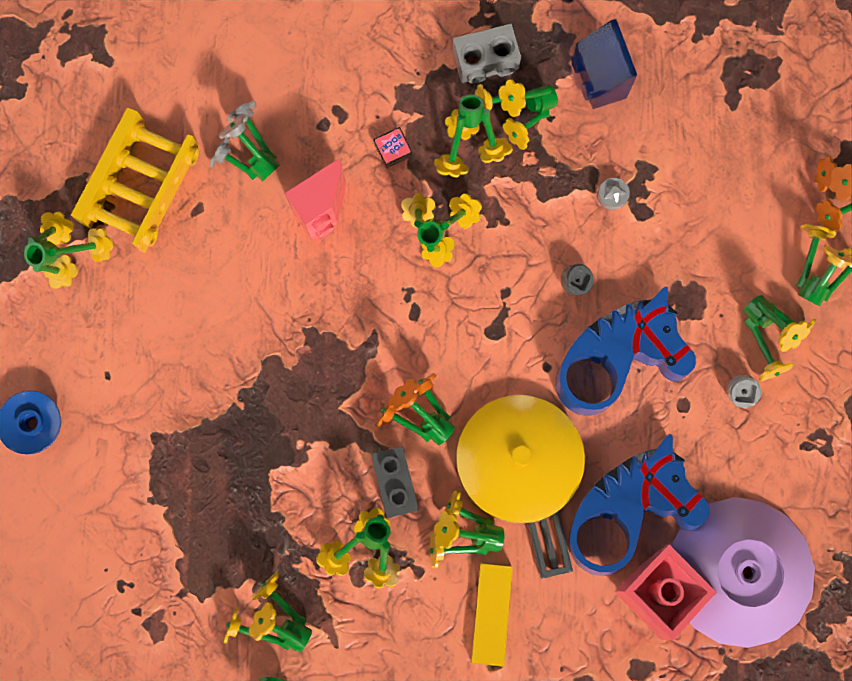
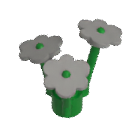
[210,101,280,182]

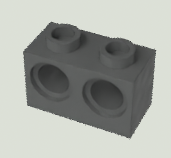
[371,446,419,519]

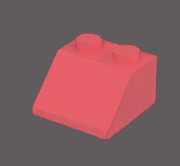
[284,159,346,240]
[614,544,717,641]

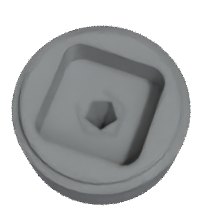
[597,178,630,210]
[727,375,761,408]

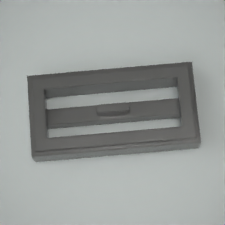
[528,511,573,579]

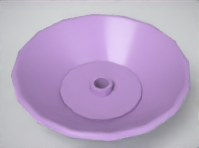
[671,497,815,648]

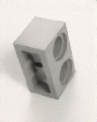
[452,24,521,84]

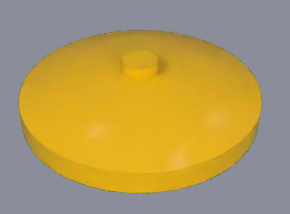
[457,395,585,523]

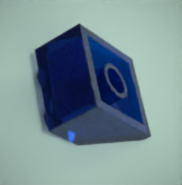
[571,19,637,109]

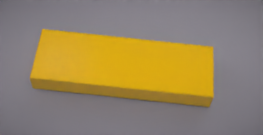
[471,563,513,667]

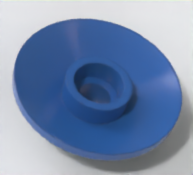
[0,391,61,455]

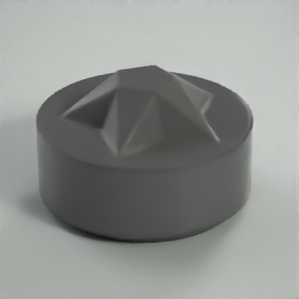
[561,264,593,295]

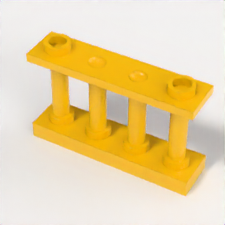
[70,107,200,253]

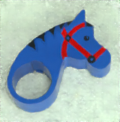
[556,287,696,416]
[569,434,709,576]

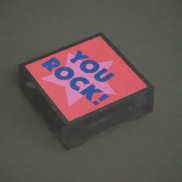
[372,127,413,169]

